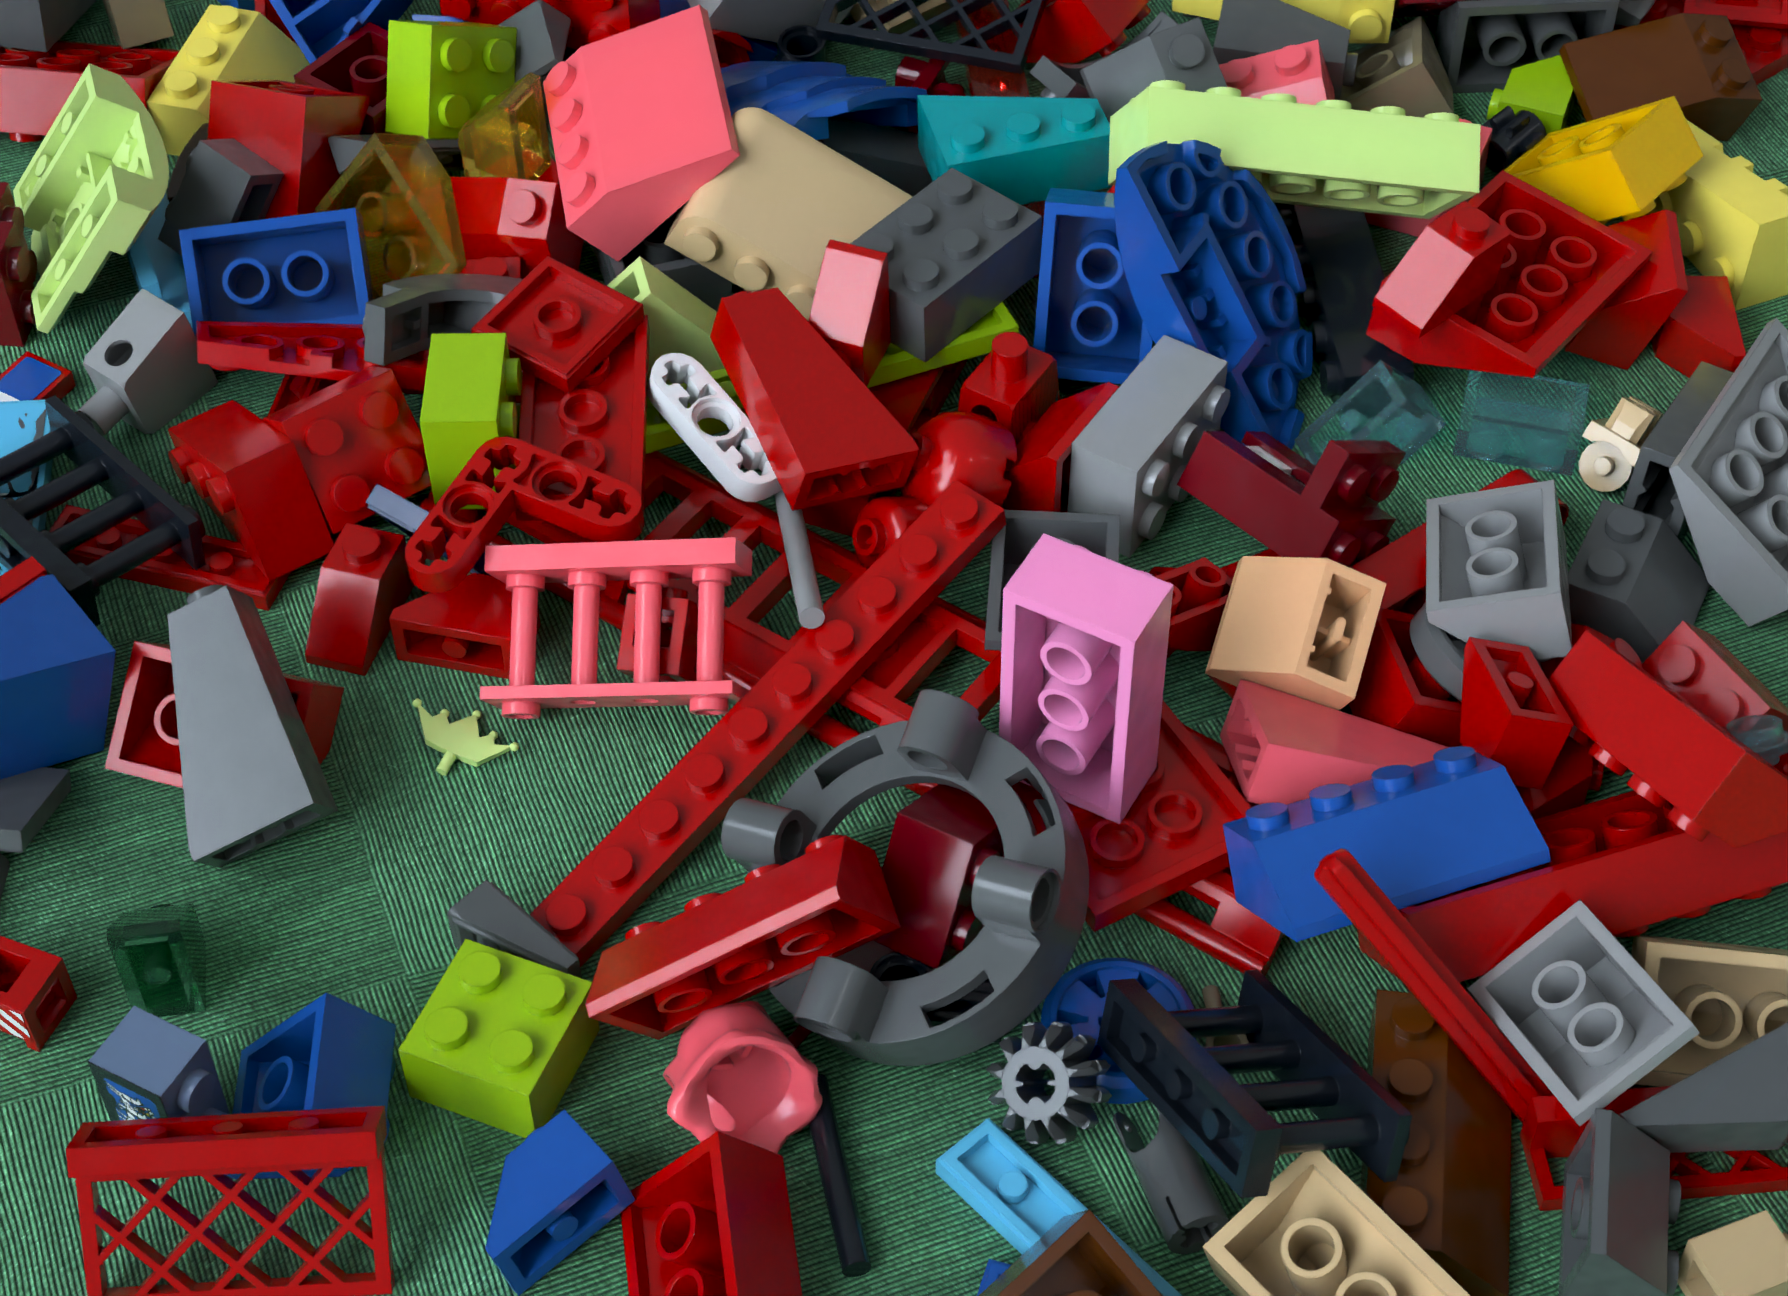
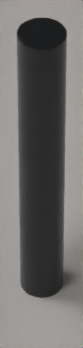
[808,1074,872,1277]

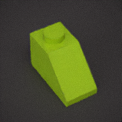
[1486,55,1577,135]

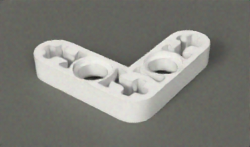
[647,353,782,502]

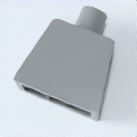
[77,288,218,436]

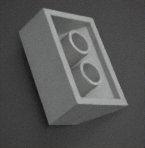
[1426,479,1573,663]

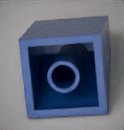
[0,574,116,780]

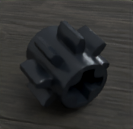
[1482,106,1546,174]

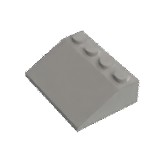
[1669,318,1788,627]

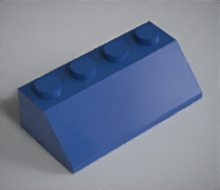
[1223,746,1551,942]

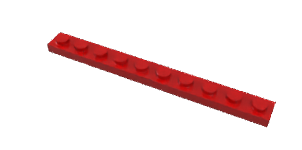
[530,479,1006,968]

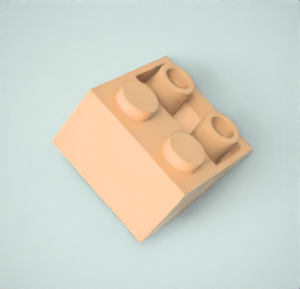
[1205,556,1387,710]

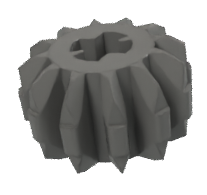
[986,1021,1112,1144]

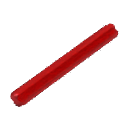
[1314,848,1553,1123]

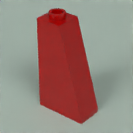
[710,287,919,511]

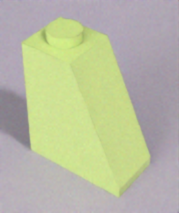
[607,256,725,384]

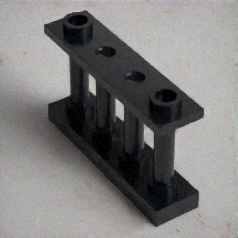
[0,395,206,626]
[1097,969,1413,1198]

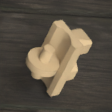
[1579,396,1664,492]

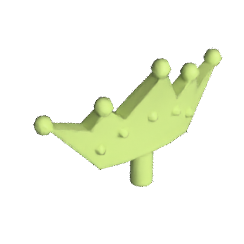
[412,698,519,776]

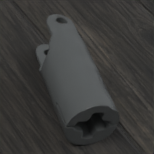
[1113,1108,1230,1255]

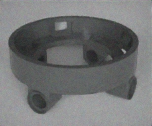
[721,689,1089,1066]

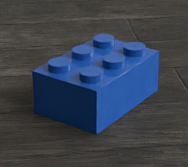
[1033,188,1153,384]
[179,208,374,336]

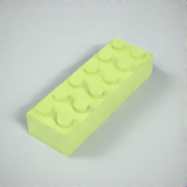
[1108,80,1481,219]

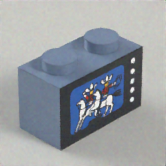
[88,1006,230,1121]

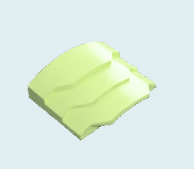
[13,63,169,334]

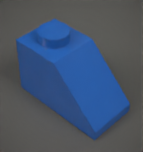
[485,1109,635,1296]

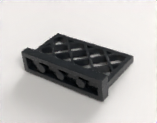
[815,0,1047,74]

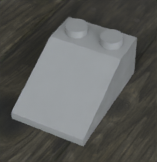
[1467,900,1700,1127]

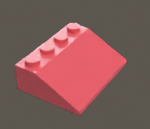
[543,5,740,262]

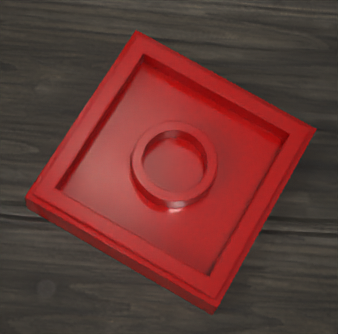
[471,256,645,394]

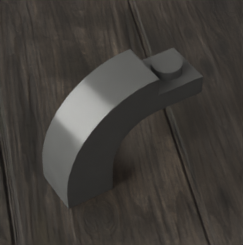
[362,274,523,366]

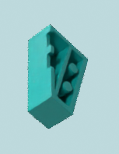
[917,95,1112,205]

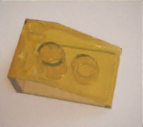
[314,133,467,299]

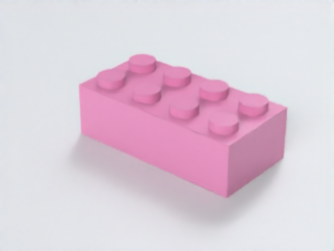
[999,533,1174,824]

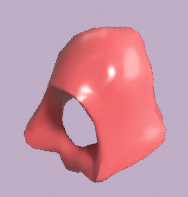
[663,1001,823,1153]

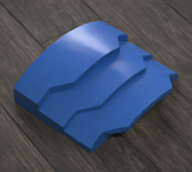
[721,61,927,140]

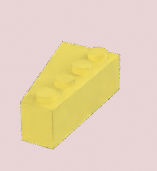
[1647,120,1788,311]

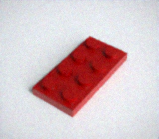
[515,315,650,521]

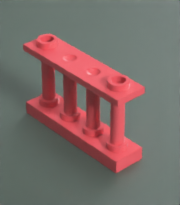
[479,537,752,720]

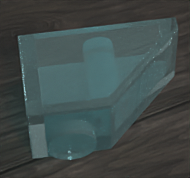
[1295,360,1446,466]

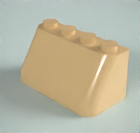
[664,107,913,321]

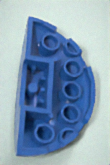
[1114,140,1313,450]

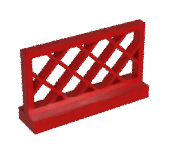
[66,1106,395,1296]

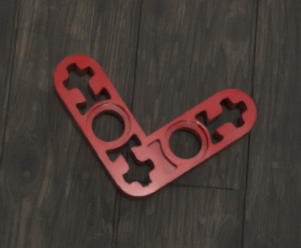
[405,436,644,593]

